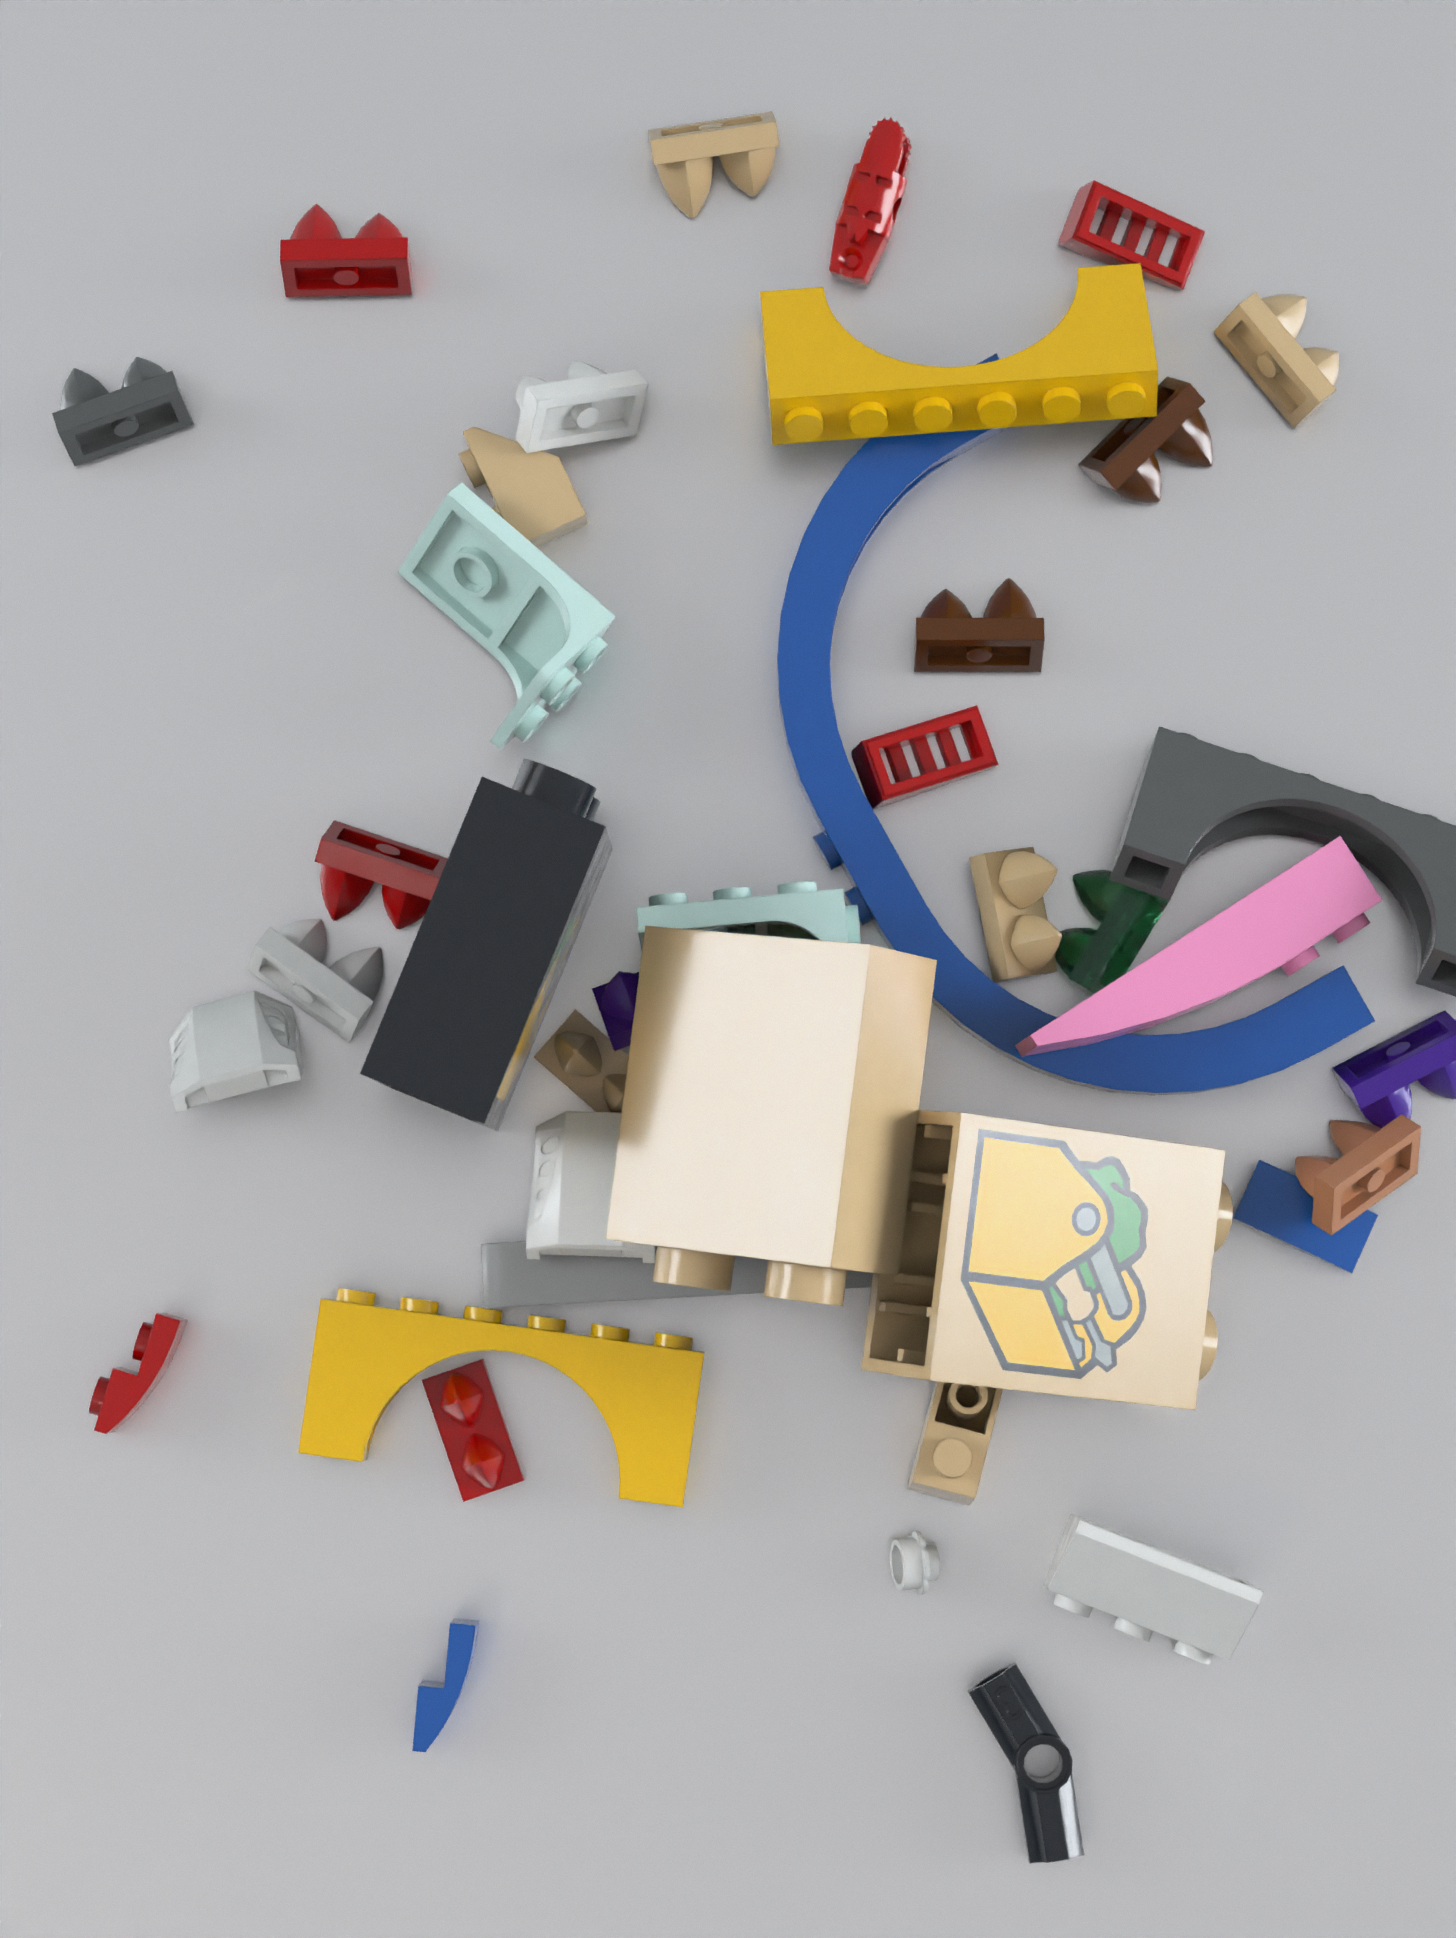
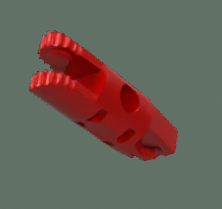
[829,118,912,285]

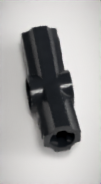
[967,1662,1084,1863]

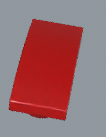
[89,1313,188,1434]

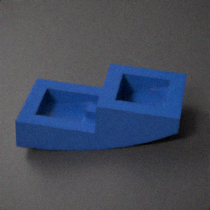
[1233,1160,1378,1274]
[412,1618,479,1752]

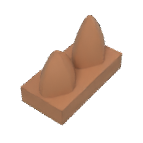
[1295,1114,1421,1236]

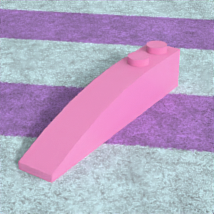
[1015,836,1382,1056]

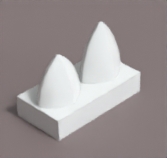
[515,361,649,453]
[247,919,383,1043]

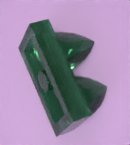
[1055,870,1172,997]

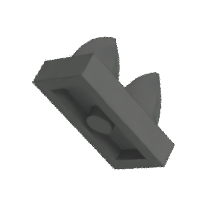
[52,357,194,466]

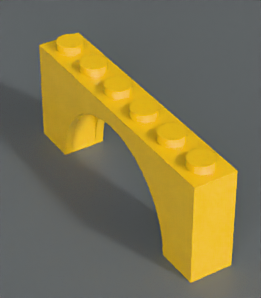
[760,263,1158,445]
[298,1288,705,1507]

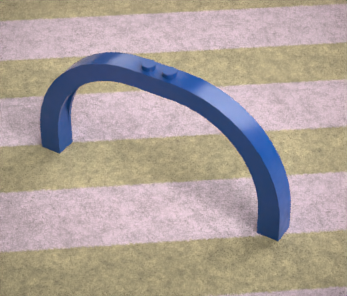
[777,353,1375,1096]

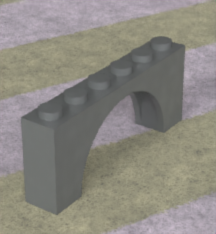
[1109,726,1456,997]

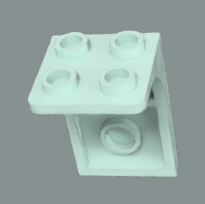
[398,482,616,750]
[636,881,861,950]

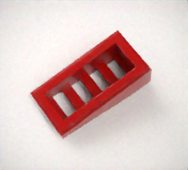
[1058,180,1205,291]
[851,705,999,809]

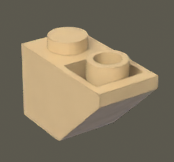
[459,426,588,548]
[907,1381,1003,1506]

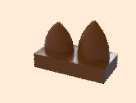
[1078,376,1213,503]
[914,578,1045,672]

